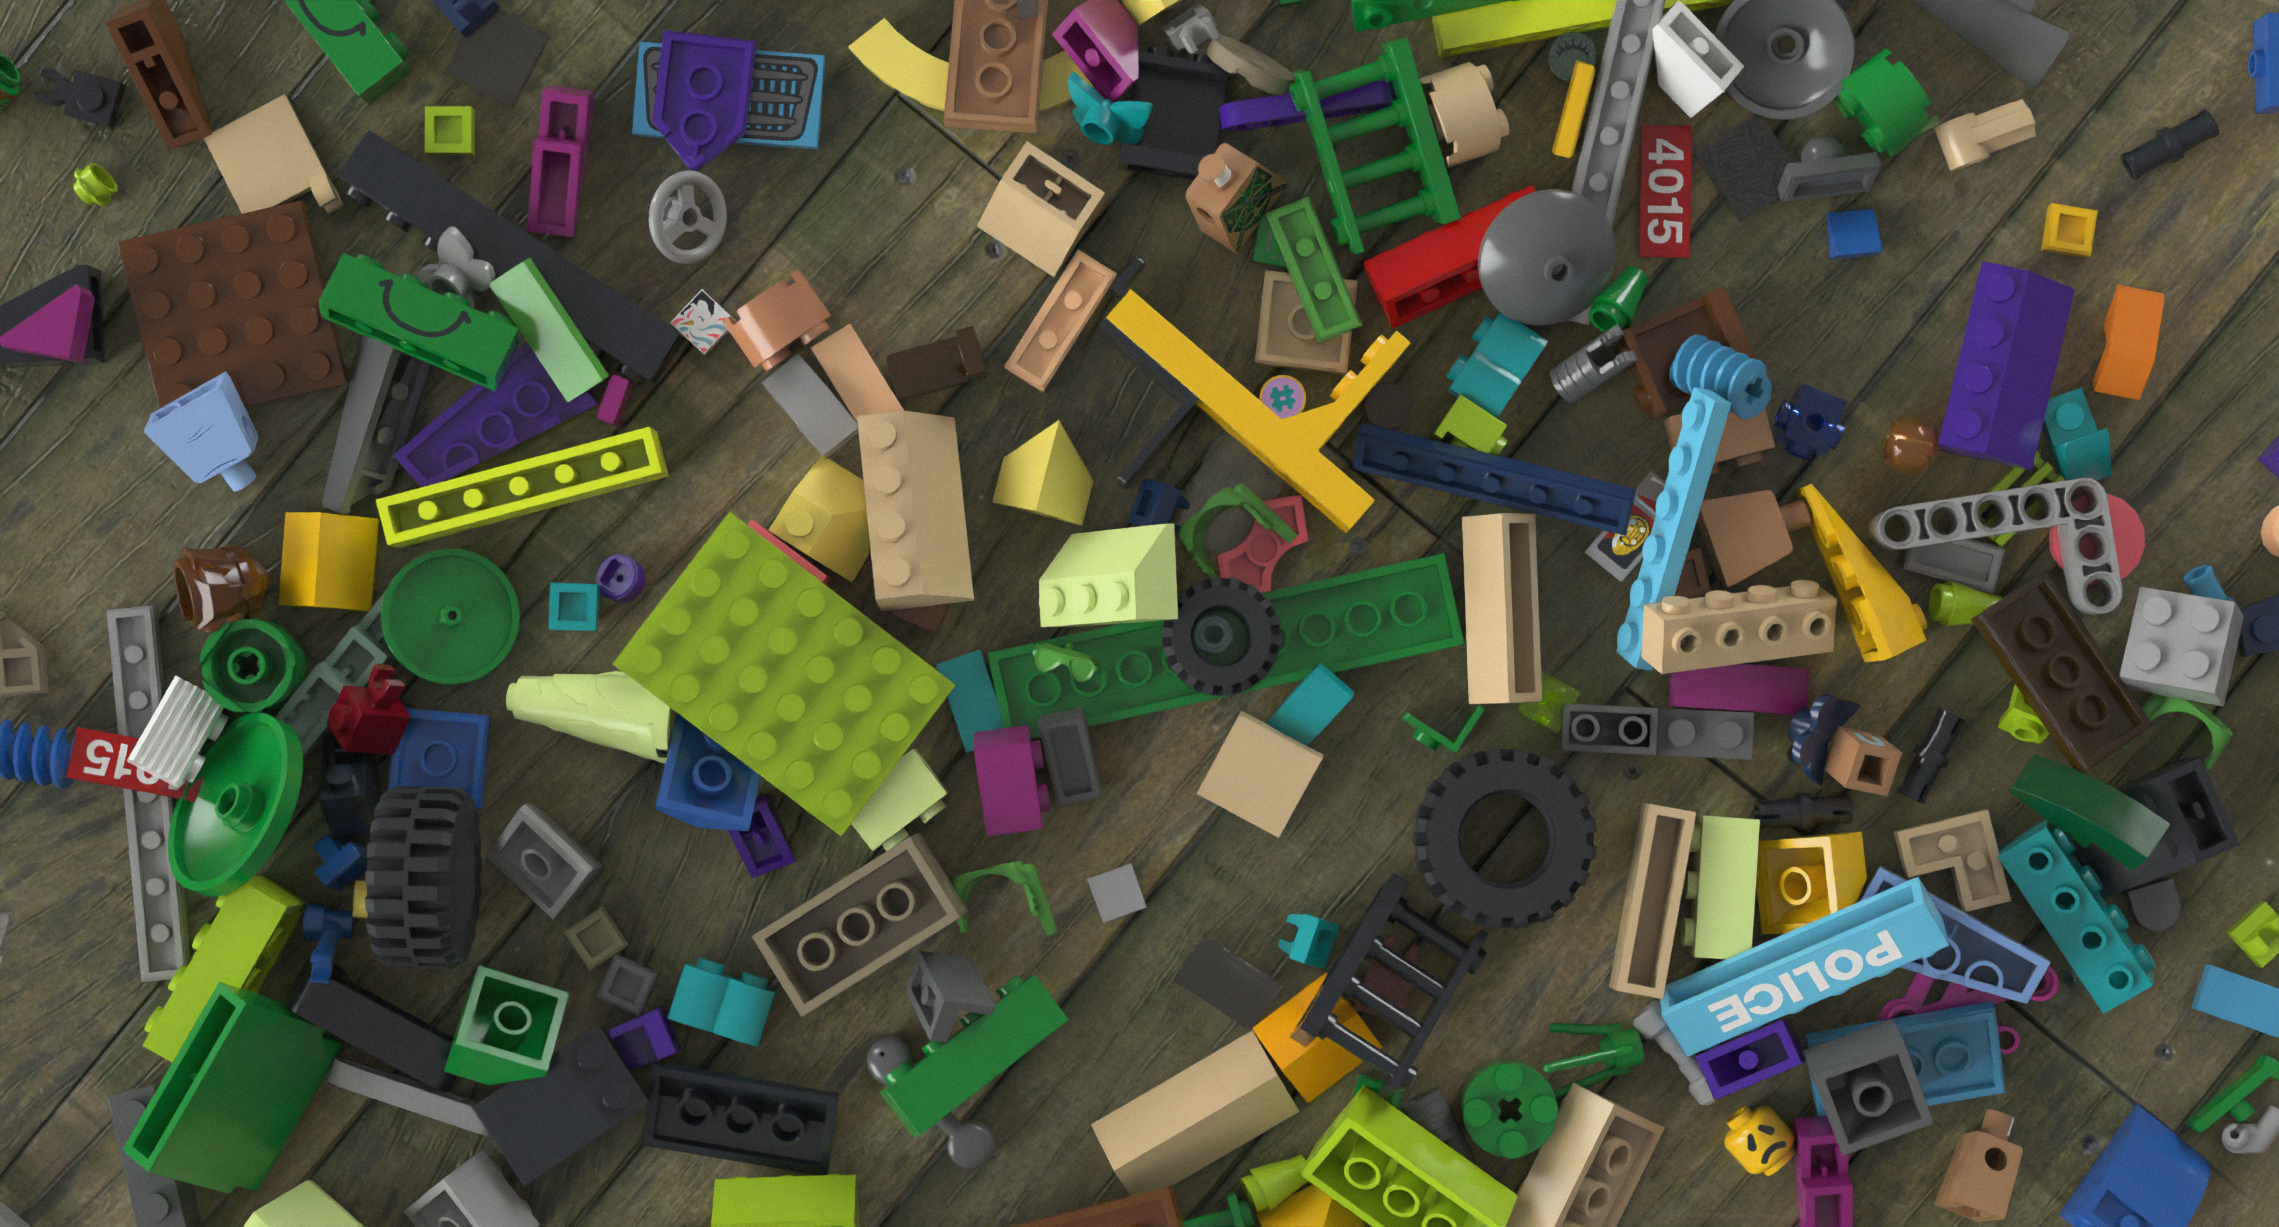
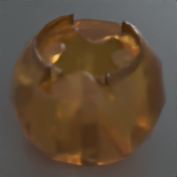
[1883,416,1936,475]

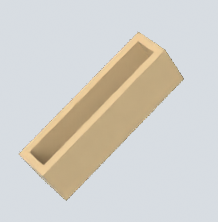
[1462,513,1542,704]
[1609,803,1696,999]

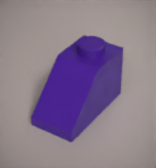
[1695,1017,1806,1100]

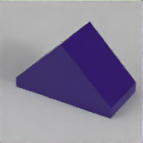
[727,794,795,878]

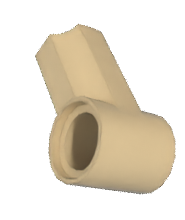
[1934,99,2036,172]

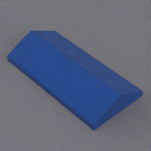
[655,713,761,831]

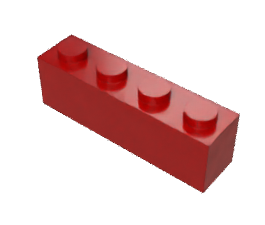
[1363,185,1537,329]

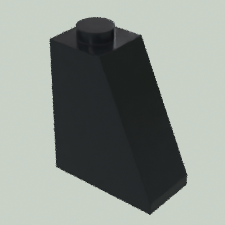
[0,265,105,369]

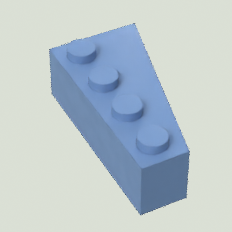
[1859,865,2051,1004]

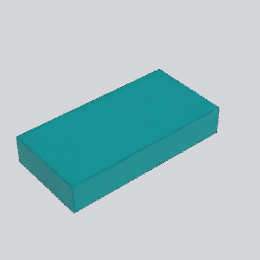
[936,650,1003,753]
[1264,662,1355,746]

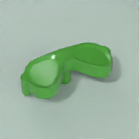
[1033,643,1099,682]

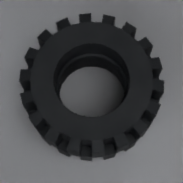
[1162,577,1281,696]

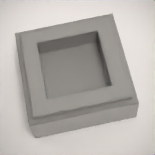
[1087,863,1147,923]

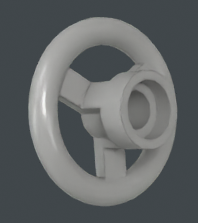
[649,170,727,264]

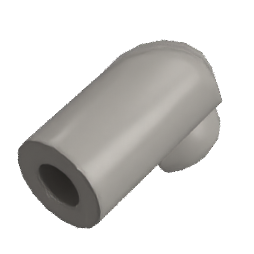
[2221,1105,2279,1154]

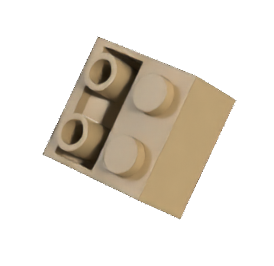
[977,141,1106,278]

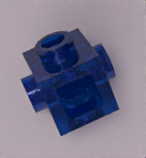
[1773,384,1848,461]

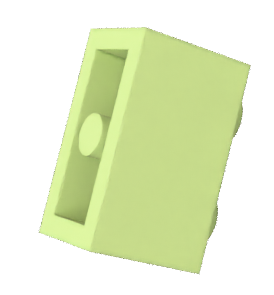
[851,749,949,851]

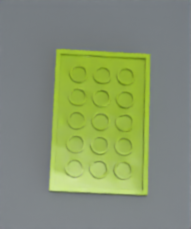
[612,512,955,836]

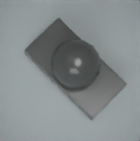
[1777,135,1881,202]

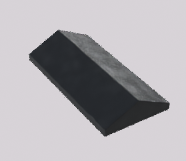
[643,1061,839,1176]

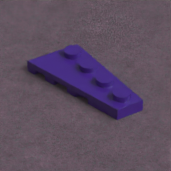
[393,341,598,487]

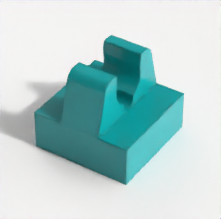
[548,582,600,632]
[1278,914,1340,969]

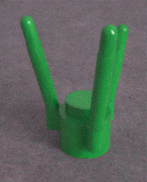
[1543,1022,1644,1100]

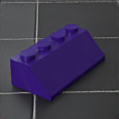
[1938,261,2075,471]

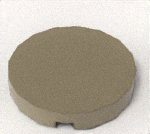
[1206,34,1295,96]

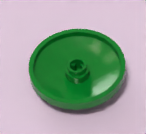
[168,712,303,897]

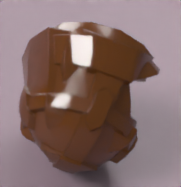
[173,545,271,633]

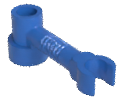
[303,903,355,984]

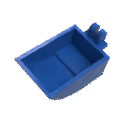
[2058,1103,2210,1227]

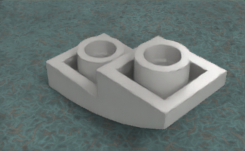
[762,354,859,459]

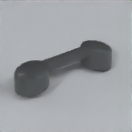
[866,1033,995,1169]

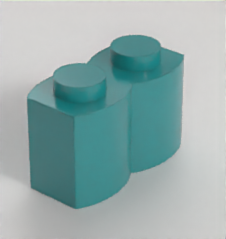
[1446,312,1548,418]
[668,957,777,1047]

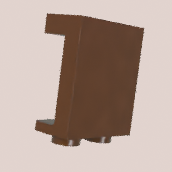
[1613,286,1756,420]

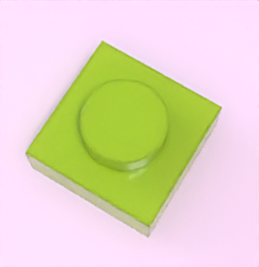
[425,106,475,156]

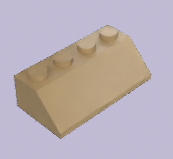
[857,411,974,611]
[1506,1083,1665,1227]

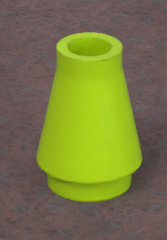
[1928,580,2002,626]
[1240,1154,1309,1213]

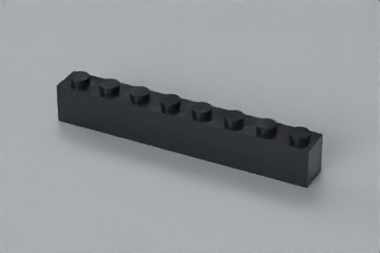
[337,129,686,385]

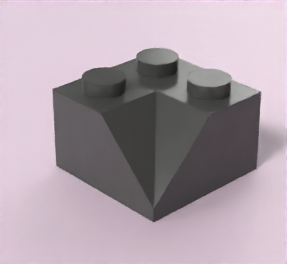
[1802,1018,1934,1156]

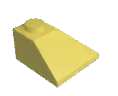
[768,455,871,583]

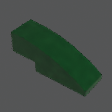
[2008,754,2170,871]

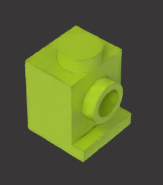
[1431,394,1508,455]

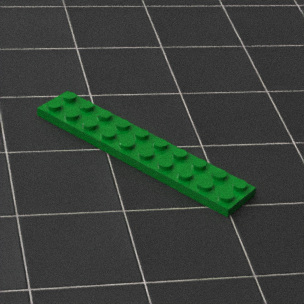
[987,553,1464,739]

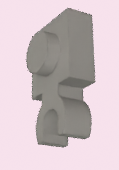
[1158,2,1219,53]

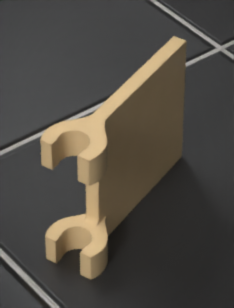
[204,94,345,214]

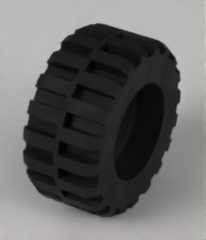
[1413,749,1597,929]
[365,786,482,969]

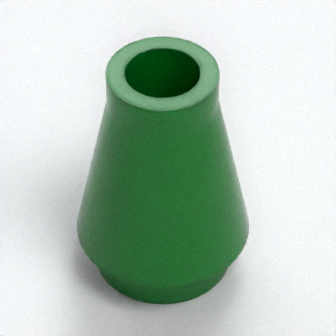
[1589,266,1649,332]

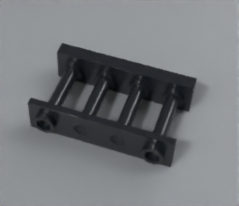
[1290,872,1488,1099]

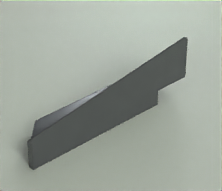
[1912,0,2071,88]
[322,334,431,515]

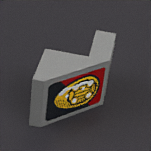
[1585,471,1666,582]

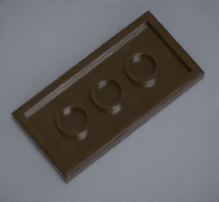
[1971,570,2153,773]

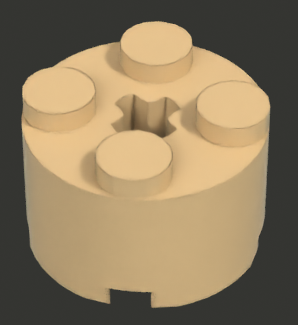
[1420,62,1509,169]

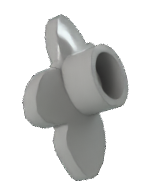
[416,226,496,309]

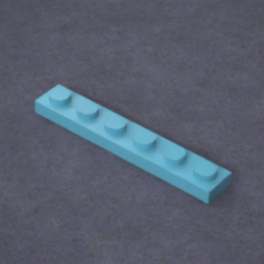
[1616,387,1731,671]

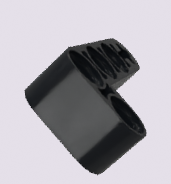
[285,953,457,1093]

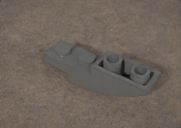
[1562,704,1755,760]

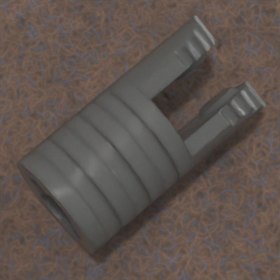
[1550,324,1639,404]
[1402,1087,1477,1165]

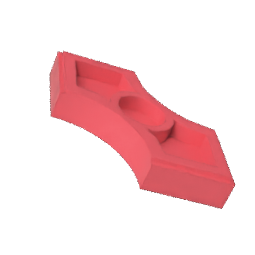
[1215,495,1308,593]

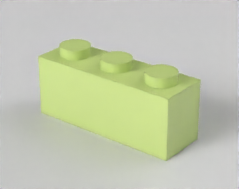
[1681,815,1760,959]

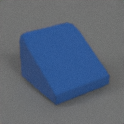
[1826,209,1882,260]

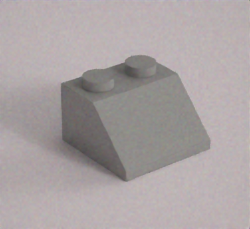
[404,1150,540,1227]

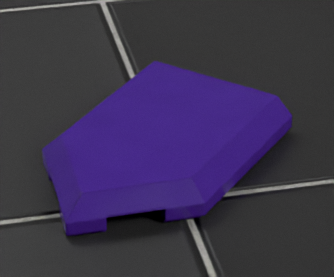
[652,30,757,171]

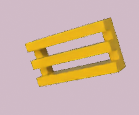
[1552,60,1596,158]

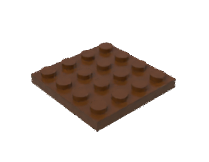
[117,201,349,408]

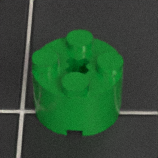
[1833,48,1939,158]
[200,619,309,713]
[1458,1059,1558,1159]

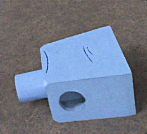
[144,371,259,492]

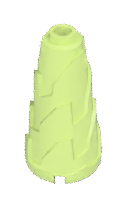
[506,671,677,763]

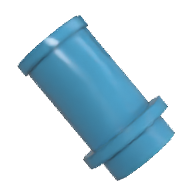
[2183,564,2235,602]

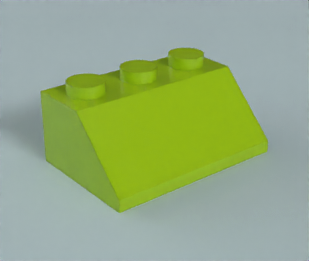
[711,1173,860,1227]

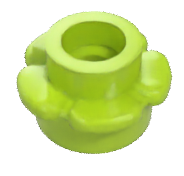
[73,163,118,206]

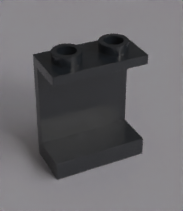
[1119,47,1228,181]

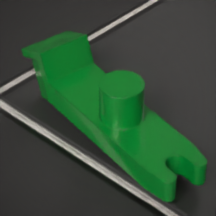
[2186,1054,2279,1134]

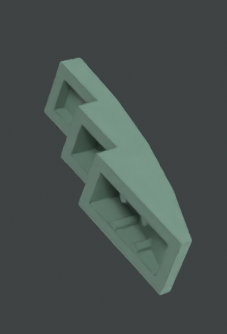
[275,591,394,759]

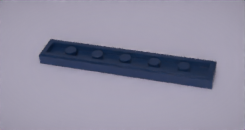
[1352,423,1637,536]

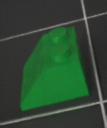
[444,965,569,1085]

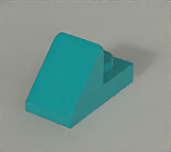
[2042,387,2112,481]

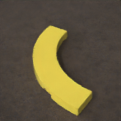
[848,18,1095,112]

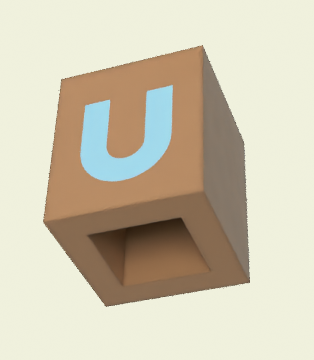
[1824,726,1902,796]

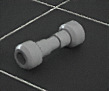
[1633,1001,1716,1105]

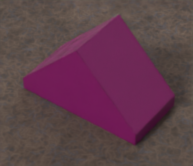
[0,284,95,363]

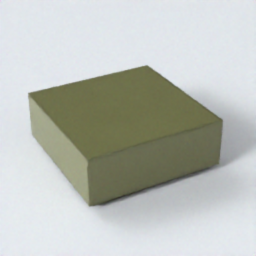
[564,905,631,971]

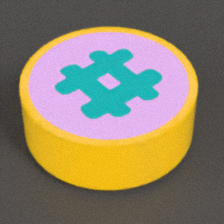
[1259,375,1306,419]

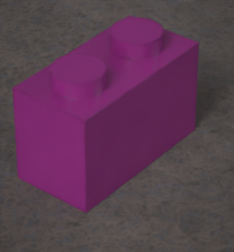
[973,725,1050,836]

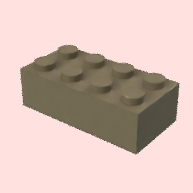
[752,833,969,1017]

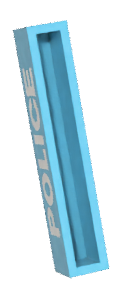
[1660,877,1949,1057]

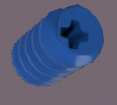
[0,719,76,789]

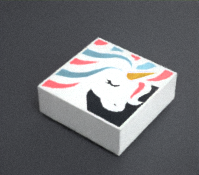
[670,289,737,356]

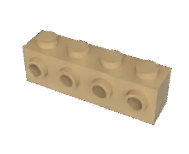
[1641,580,1837,674]

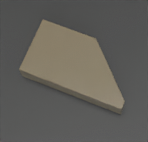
[0,611,49,697]

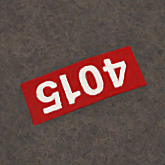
[1639,125,1692,258]
[66,727,203,802]

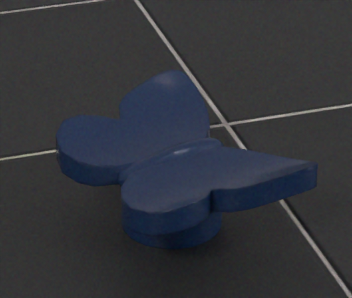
[1788,693,1860,786]

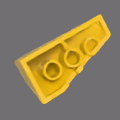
[1795,484,1927,663]

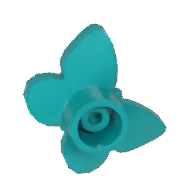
[1068,72,1153,145]

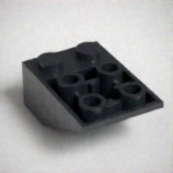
[2073,758,2240,899]

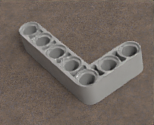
[1869,478,2122,615]

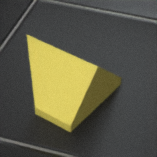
[992,420,1094,526]

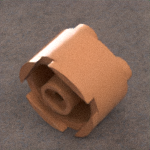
[722,269,832,371]

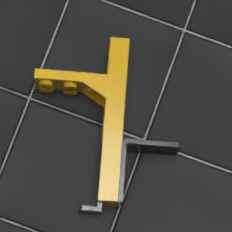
[1100,256,1411,534]

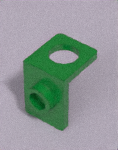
[1400,704,1485,753]

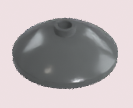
[1714,0,1855,119]
[1478,189,1616,326]

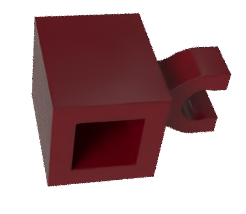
[327,664,411,755]

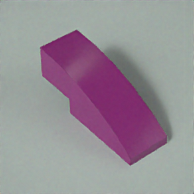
[527,85,596,238]
[1668,664,1809,715]
[1793,1115,1853,1227]

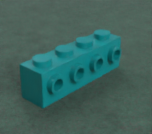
[1997,819,2156,1014]

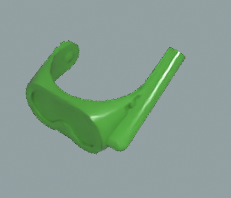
[1178,483,1297,579]
[2122,694,2233,771]
[952,861,1058,936]

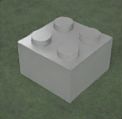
[2119,587,2244,706]

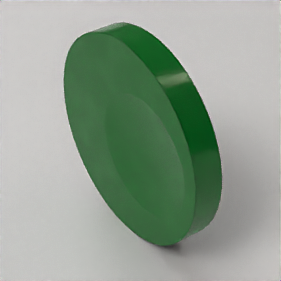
[381,549,520,685]

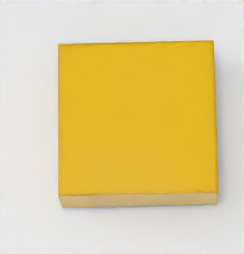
[2041,203,2098,258]

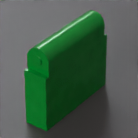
[122,982,345,1194]

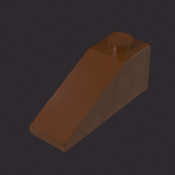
[105,0,213,150]

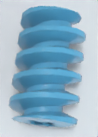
[1670,334,1772,419]

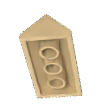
[1091,1030,1300,1195]

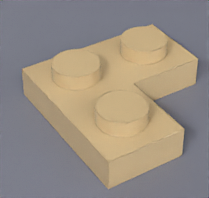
[1893,809,2011,912]

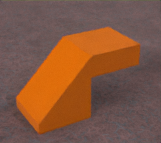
[2092,285,2165,400]

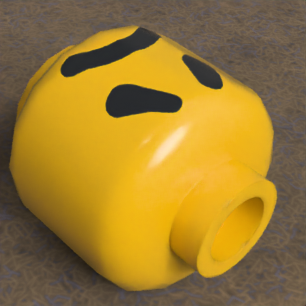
[1724,1105,1795,1176]

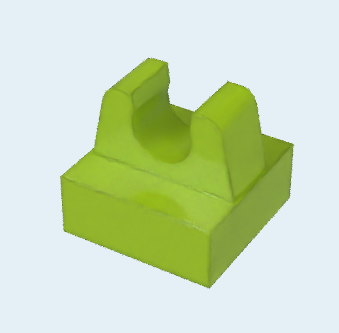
[2226,901,2279,968]

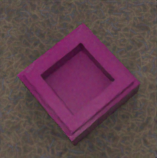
[597,375,636,428]

